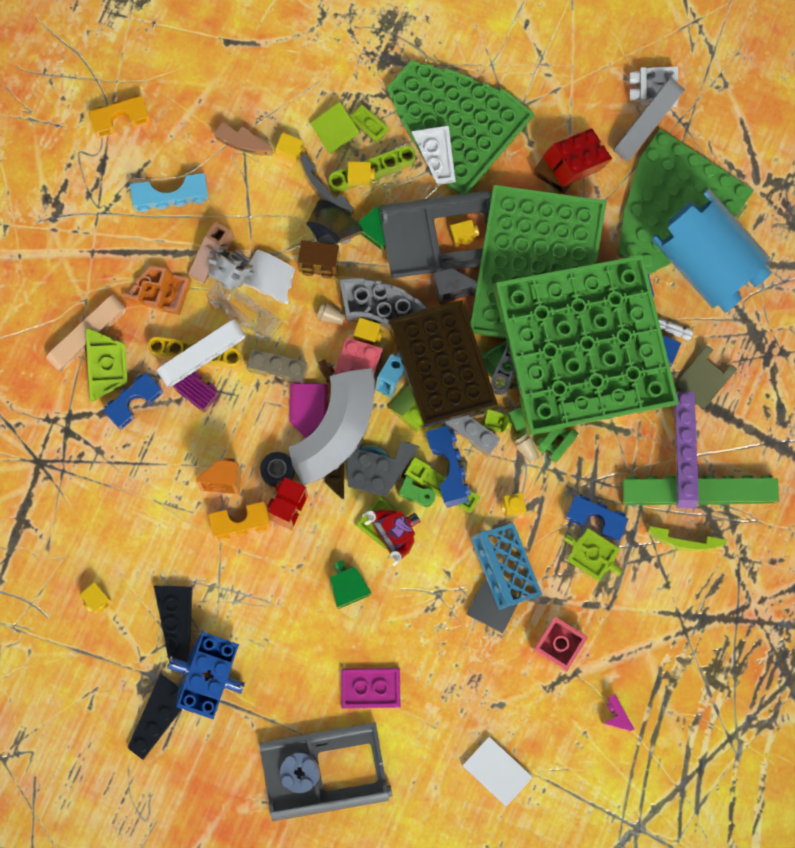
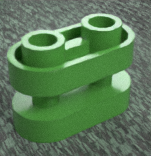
[537,429,579,463]

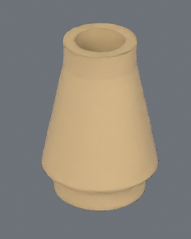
[316,303,346,325]
[514,434,539,463]

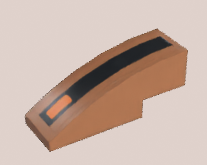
[214,122,273,156]

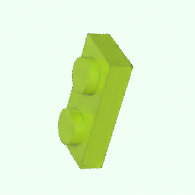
[351,105,389,144]

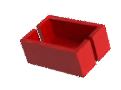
[543,128,613,186]
[266,477,308,530]

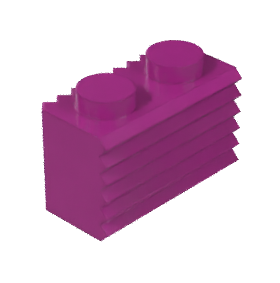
[173,371,219,413]

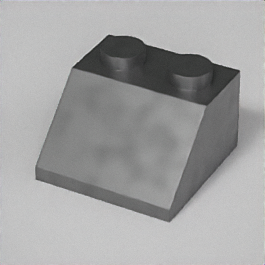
[433,267,477,304]

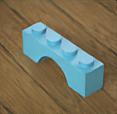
[130,173,209,212]

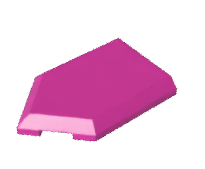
[289,384,328,438]

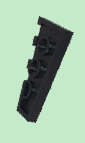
[153,586,193,665]

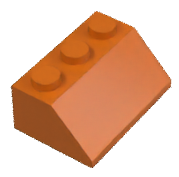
[196,458,242,494]

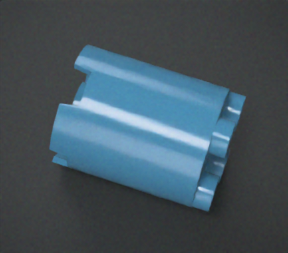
[651,188,772,313]

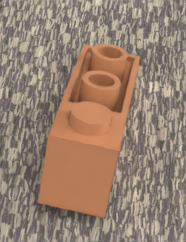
[188,221,235,284]

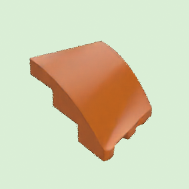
[123,265,192,315]

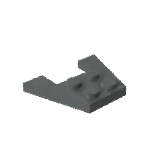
[347,436,420,497]

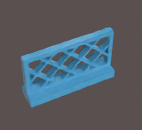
[471,523,542,610]

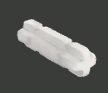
[658,318,693,340]

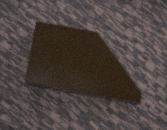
[325,463,344,499]

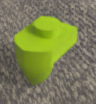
[482,410,511,433]

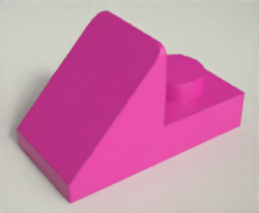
[603,695,634,732]

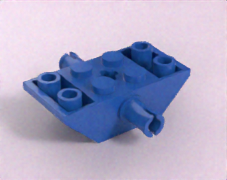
[167,631,245,719]

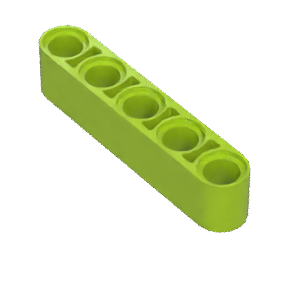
[329,145,416,193]

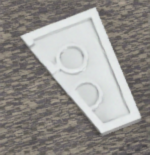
[412,126,456,185]

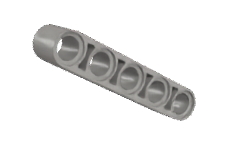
[613,77,685,162]

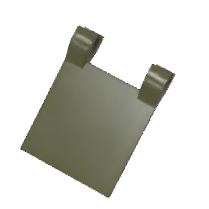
[674,345,737,409]

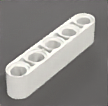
[157,320,246,387]

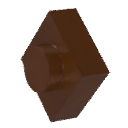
[318,359,335,383]

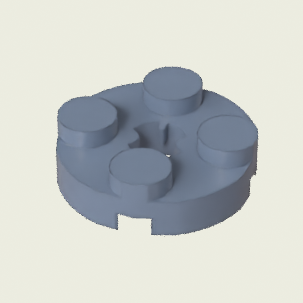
[280,752,320,793]

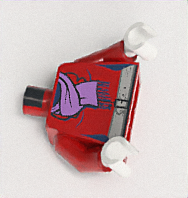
[362,509,421,566]

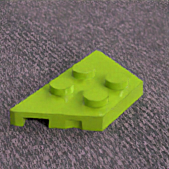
[86,328,127,402]

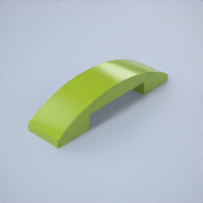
[405,457,480,514]
[647,526,727,552]

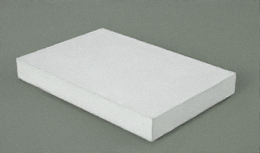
[463,737,533,806]

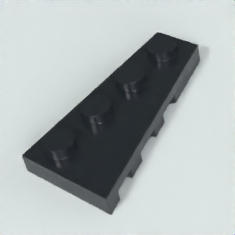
[128,673,183,760]

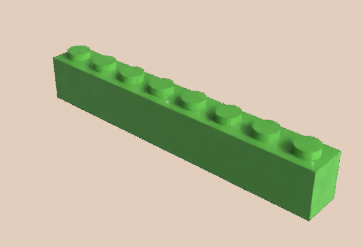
[621,475,779,505]

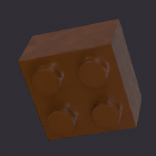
[298,240,340,279]

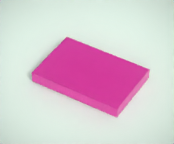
[341,668,401,709]

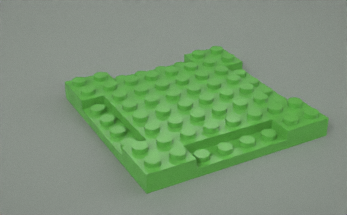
[493,255,679,436]

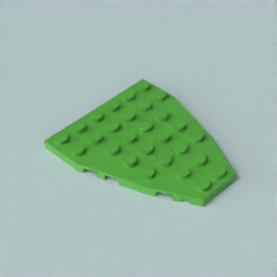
[387,61,535,194]
[618,129,754,276]

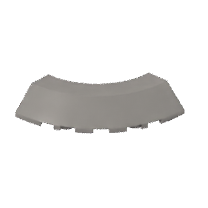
[340,279,427,332]
[288,368,375,485]

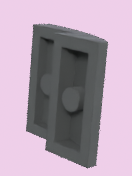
[466,580,518,633]

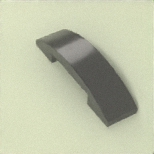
[301,153,354,215]

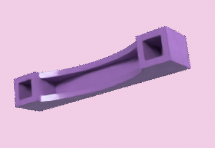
[673,392,699,509]

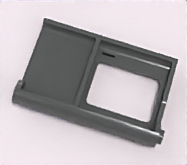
[259,722,392,822]

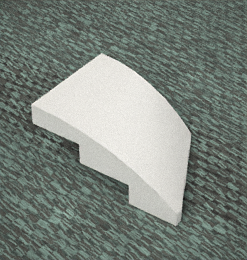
[243,249,295,304]

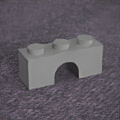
[442,415,501,457]

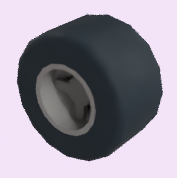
[260,452,295,488]

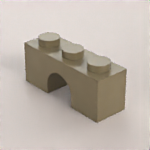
[247,349,308,384]

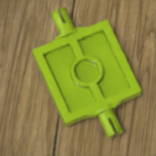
[564,528,624,582]

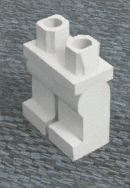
[629,67,678,107]

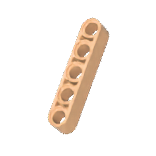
[46,295,127,372]

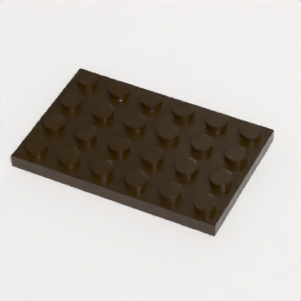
[389,300,498,428]

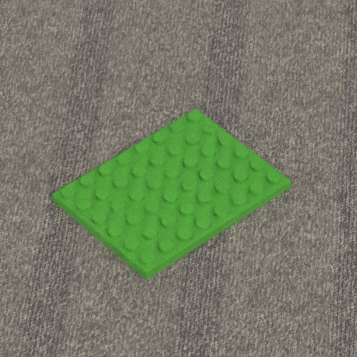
[471,185,607,339]

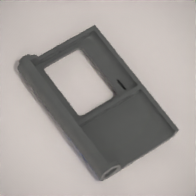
[379,190,492,278]

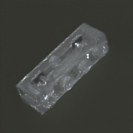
[206,280,282,342]

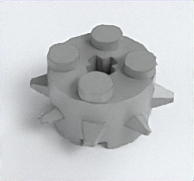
[207,246,254,290]

